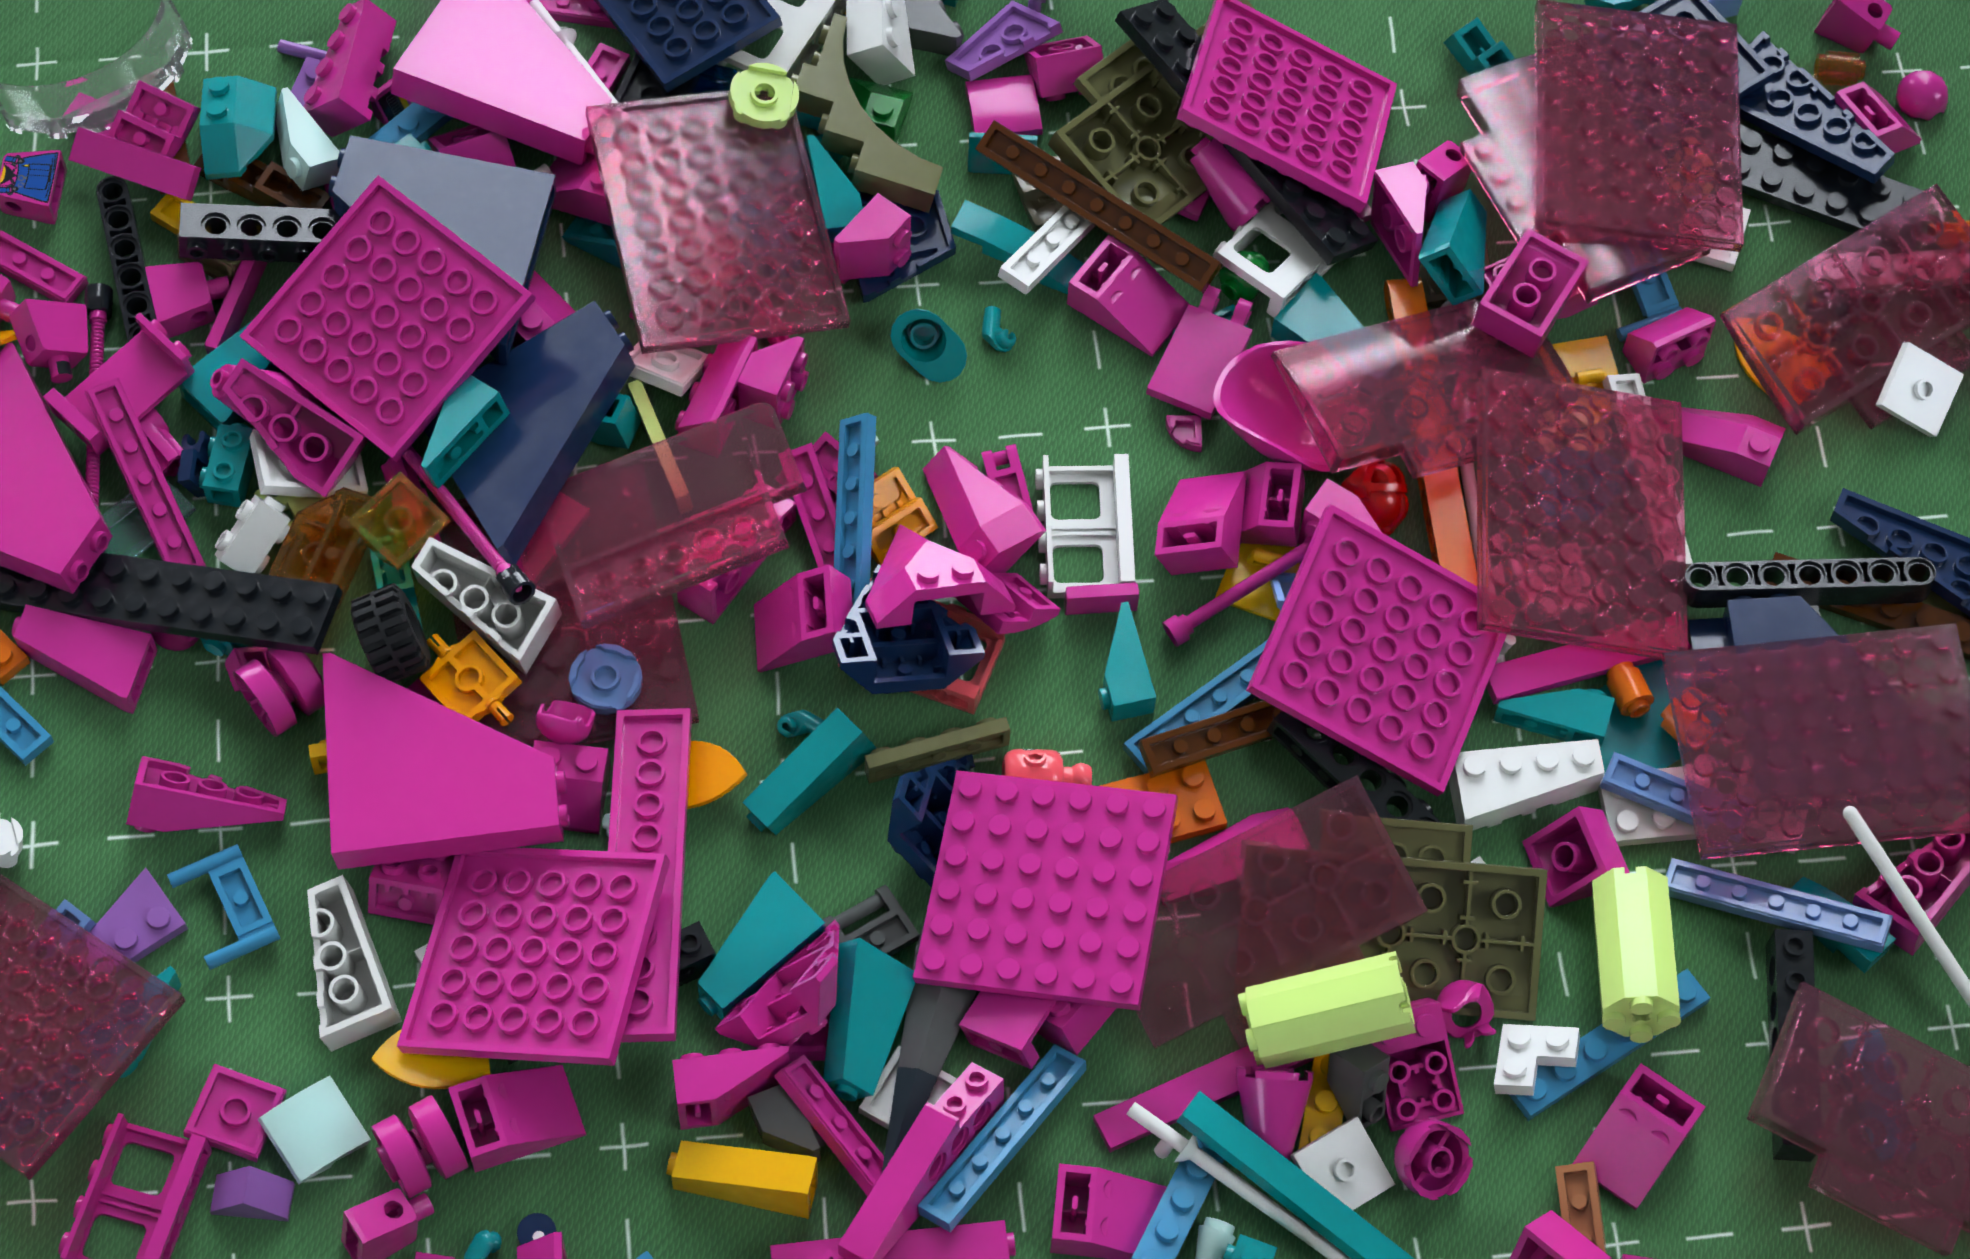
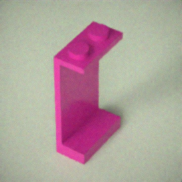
[43,313,195,456]
[959,991,1057,1070]

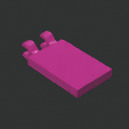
[1146,285,1253,420]

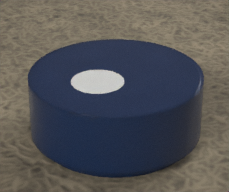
[517,1213,557,1245]

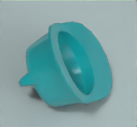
[890,309,967,383]

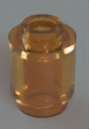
[1814,51,1866,86]

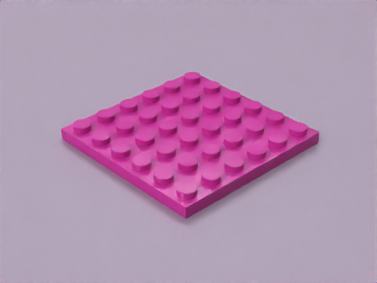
[1176,0,1397,213]
[239,175,536,463]
[1246,504,1517,797]
[913,770,1178,1011]
[397,847,670,1066]

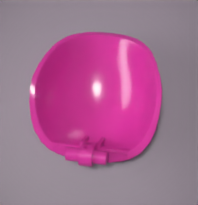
[1213,340,1372,472]

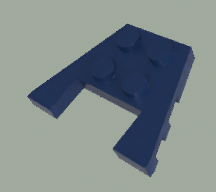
[857,190,956,303]

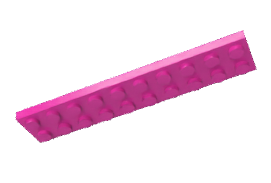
[608,708,692,1043]

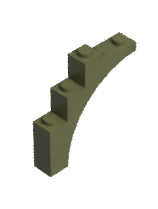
[791,13,943,213]

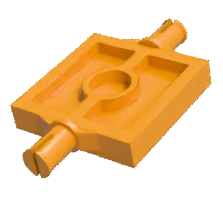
[419,630,523,726]

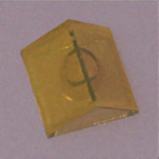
[347,471,451,571]

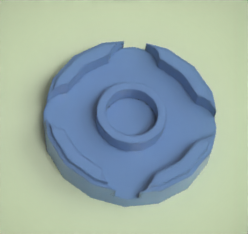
[569,643,643,715]

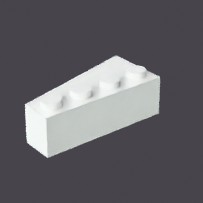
[846,0,915,85]
[411,536,562,675]
[1449,739,1605,830]
[307,875,402,1052]

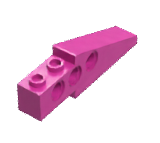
[838,1062,1004,1259]

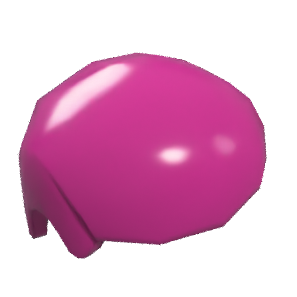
[1896,70,1948,121]
[536,700,596,744]

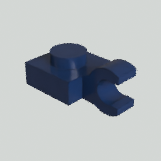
[177,431,211,498]

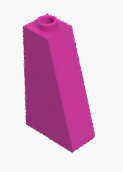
[12,604,158,714]

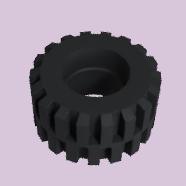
[351,583,430,683]

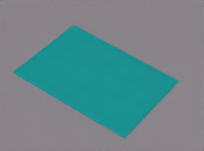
[1598,657,1728,774]

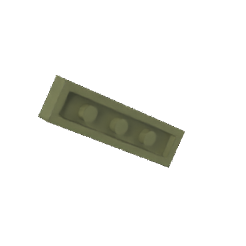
[865,717,1010,784]

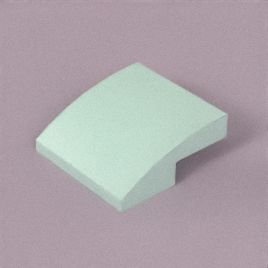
[258,1076,371,1185]

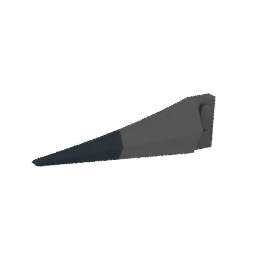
[882,916,979,1173]

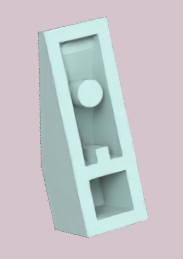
[275,87,340,191]

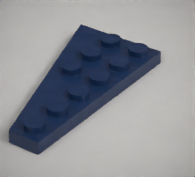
[1723,30,1895,184]
[1830,488,1970,617]

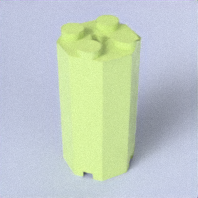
[1592,866,1681,1043]
[1238,951,1416,1069]

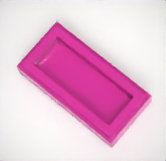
[1064,582,1139,615]

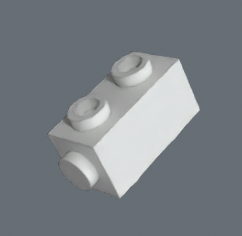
[215,495,291,574]

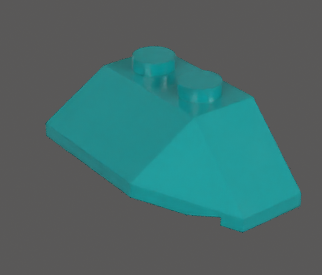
[199,75,277,180]

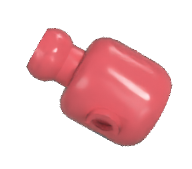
[1002,749,1092,785]

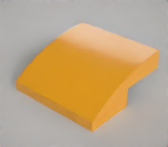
[871,467,939,565]

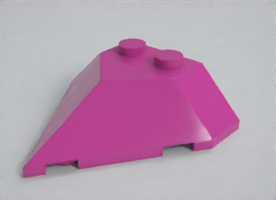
[865,524,1016,629]
[715,920,840,1048]

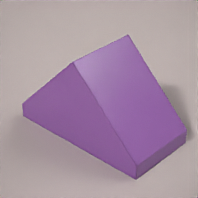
[210,1166,295,1221]

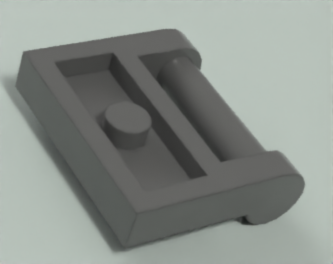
[822,884,920,956]

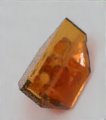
[269,487,378,612]

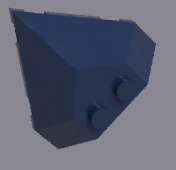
[832,564,985,694]
[887,754,975,888]

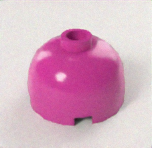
[1394,1120,1473,1200]

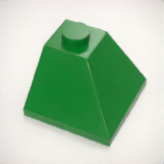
[848,76,913,143]

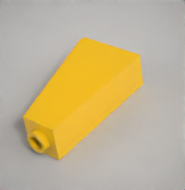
[666,1140,818,1219]

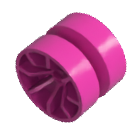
[233,648,325,737]
[371,1095,469,1199]

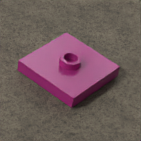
[184,1064,287,1163]

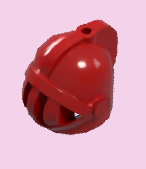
[1340,458,1409,536]

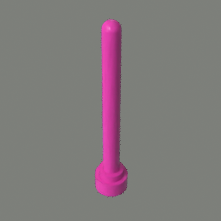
[1162,541,1310,647]

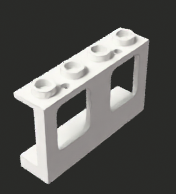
[717,0,846,79]
[1213,201,1364,318]
[1035,454,1135,599]

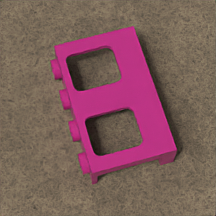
[58,1113,212,1259]

